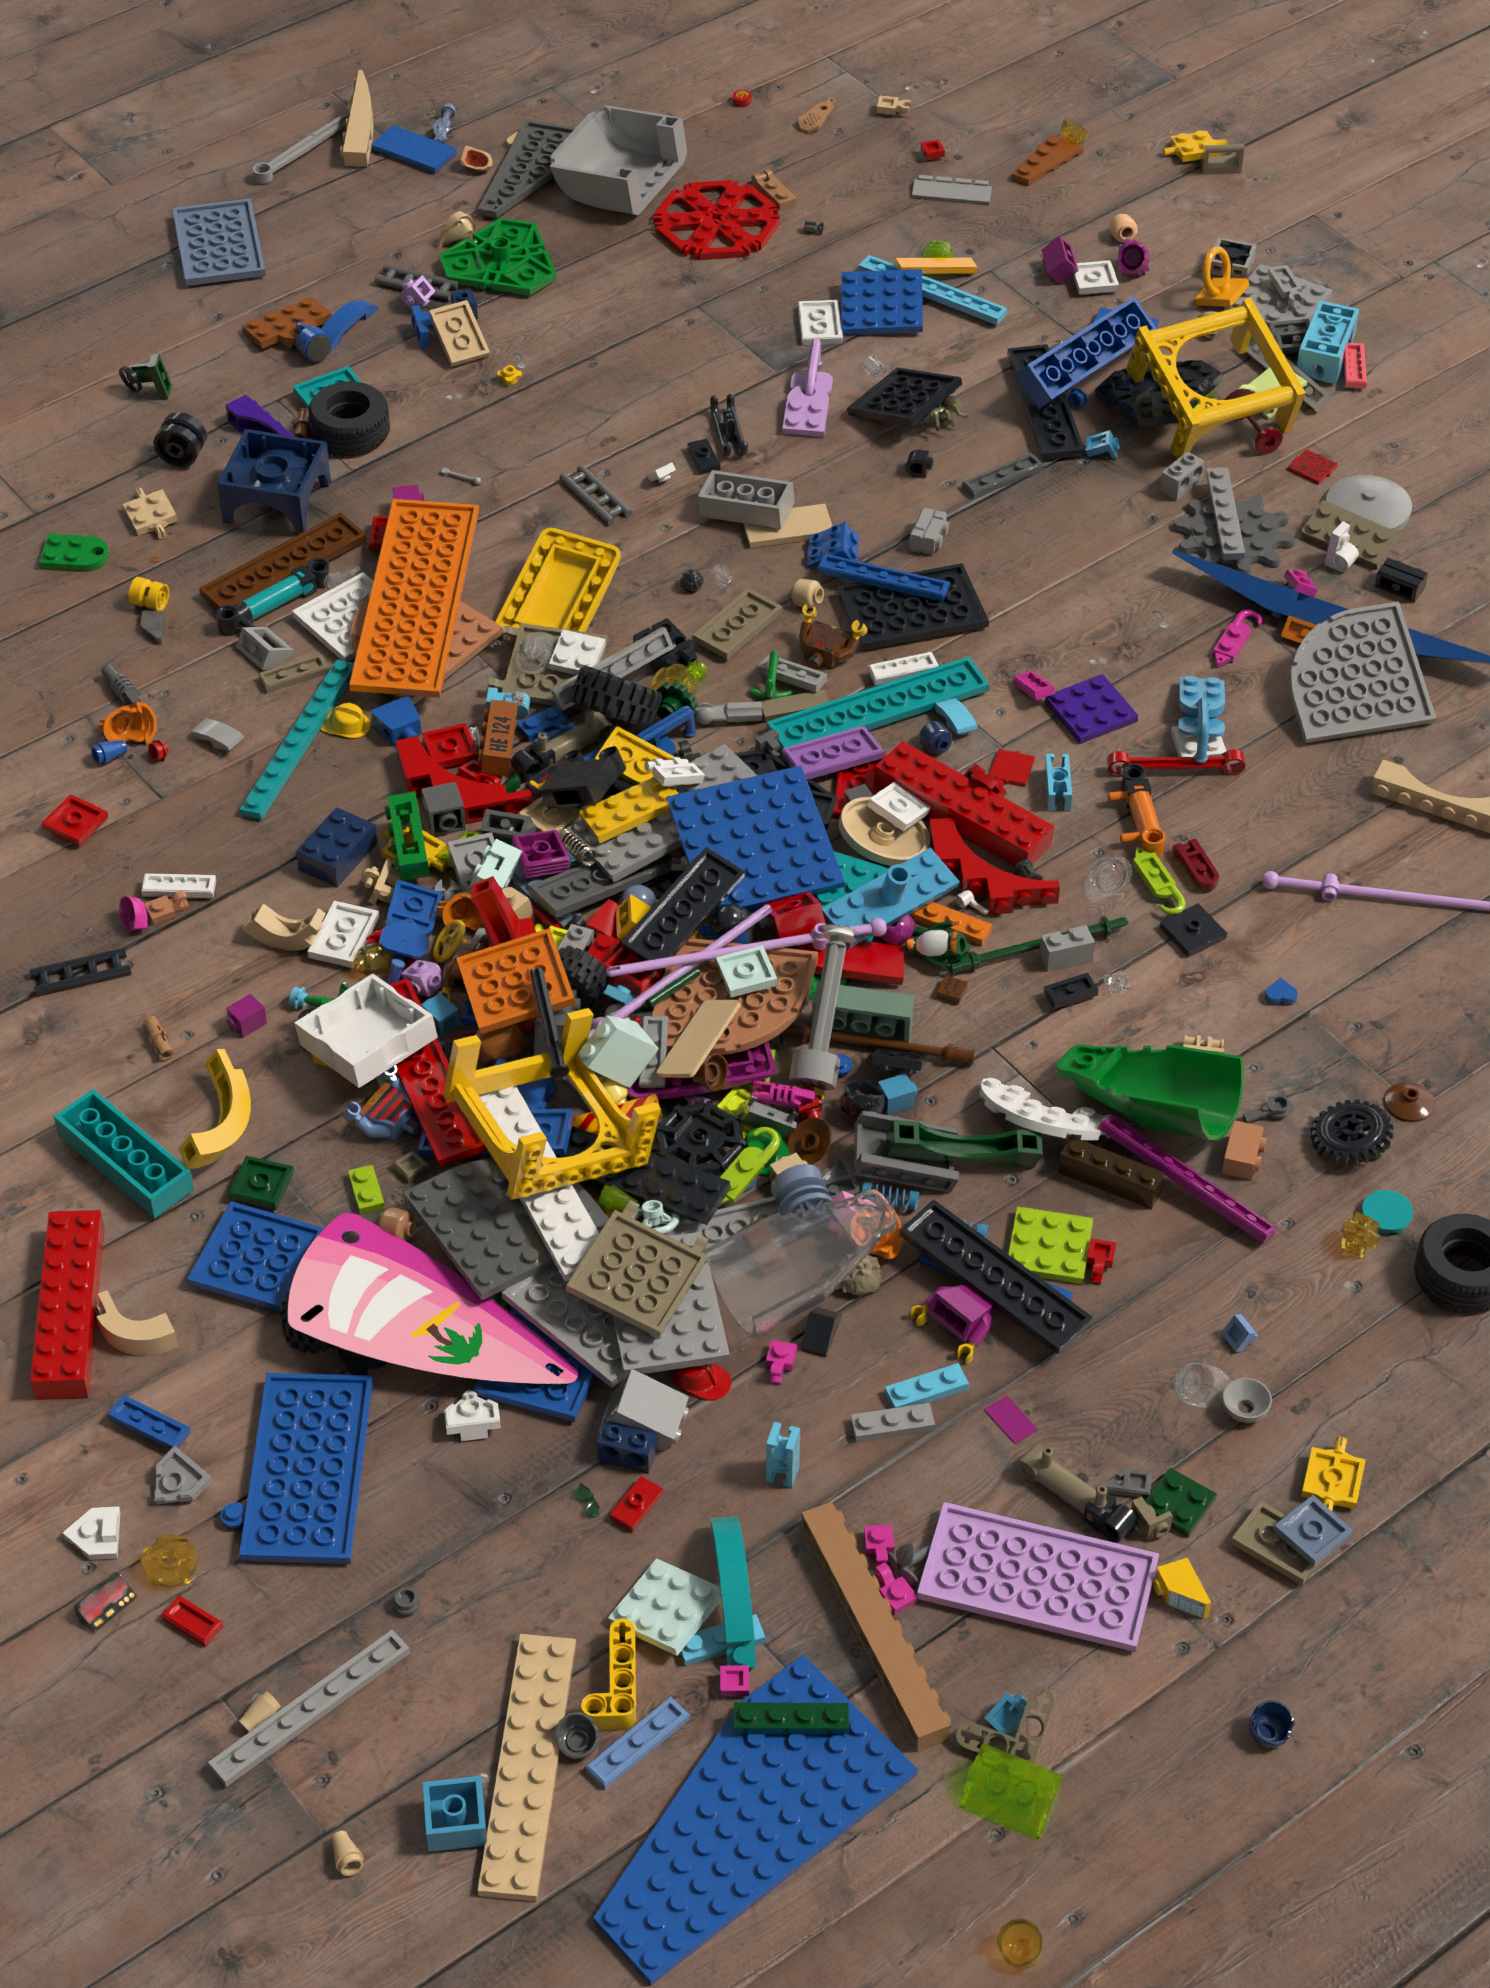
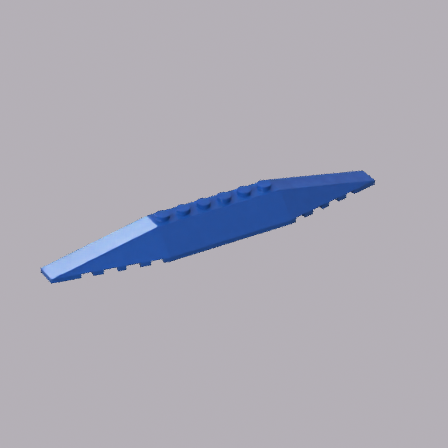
[1172,549,1490,665]

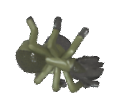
[916,395,968,431]

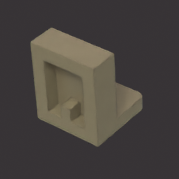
[1131,1497,1173,1541]

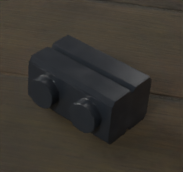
[1375,557,1428,602]

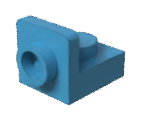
[1086,430,1120,459]
[985,1692,1033,1736]

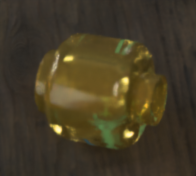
[354,942,392,977]

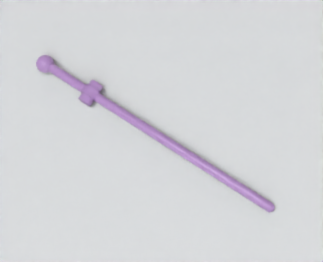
[1263,871,1490,911]
[588,905,772,1039]
[606,917,887,977]

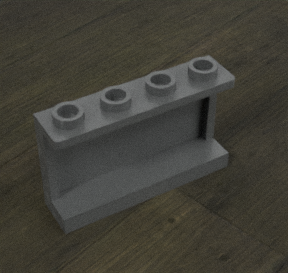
[853,1111,959,1193]

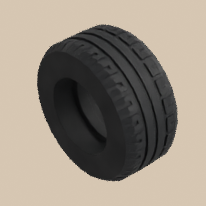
[308,381,390,456]
[1414,1213,1490,1313]

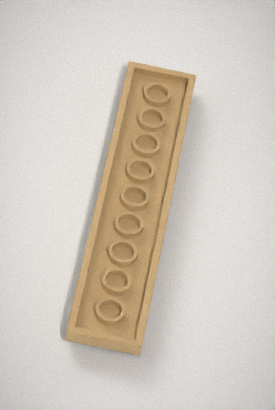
[478,1634,576,1902]

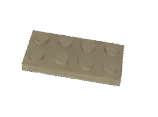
[1301,500,1399,569]
[693,588,782,660]

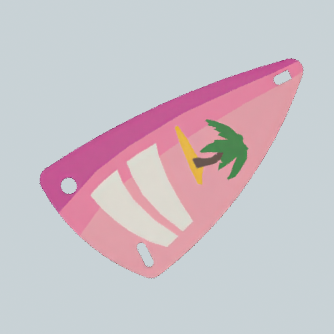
[288,1213,578,1384]

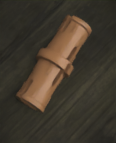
[143,1016,174,1061]

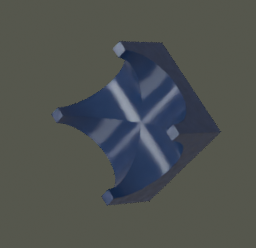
[217,429,331,535]

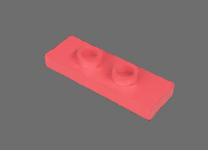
[1343,343,1367,389]

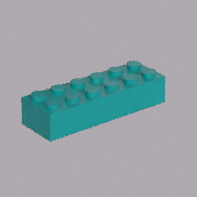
[54,1089,194,1219]

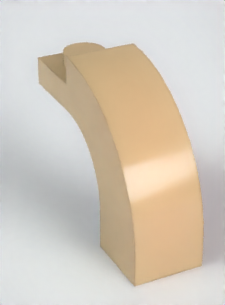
[242,903,326,951]
[96,1290,178,1356]

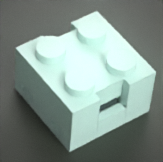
[469,839,522,890]

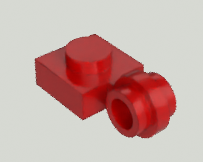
[458,759,501,785]

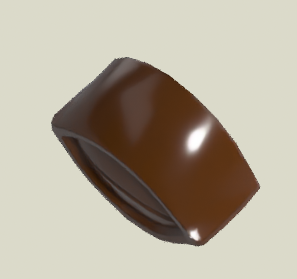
[692,1053,728,1091]

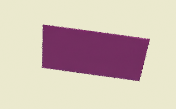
[984,1395,1039,1444]

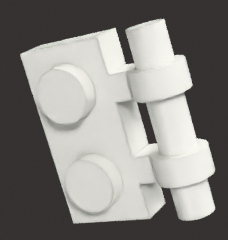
[644,757,705,787]

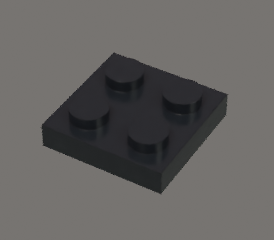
[871,1048,926,1074]

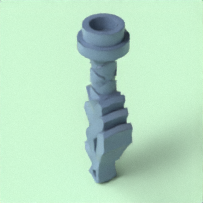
[432,103,456,142]

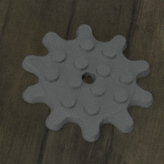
[1172,495,1295,575]

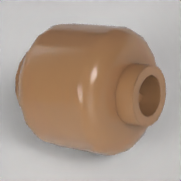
[377,1207,417,1242]

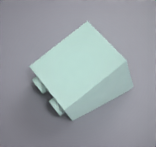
[577,1015,659,1088]

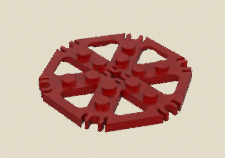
[653,180,780,260]

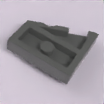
[821,1155,861,1199]

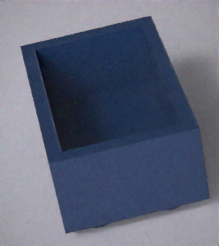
[296,807,377,888]

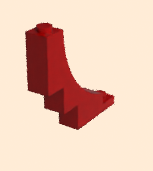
[396,736,532,824]

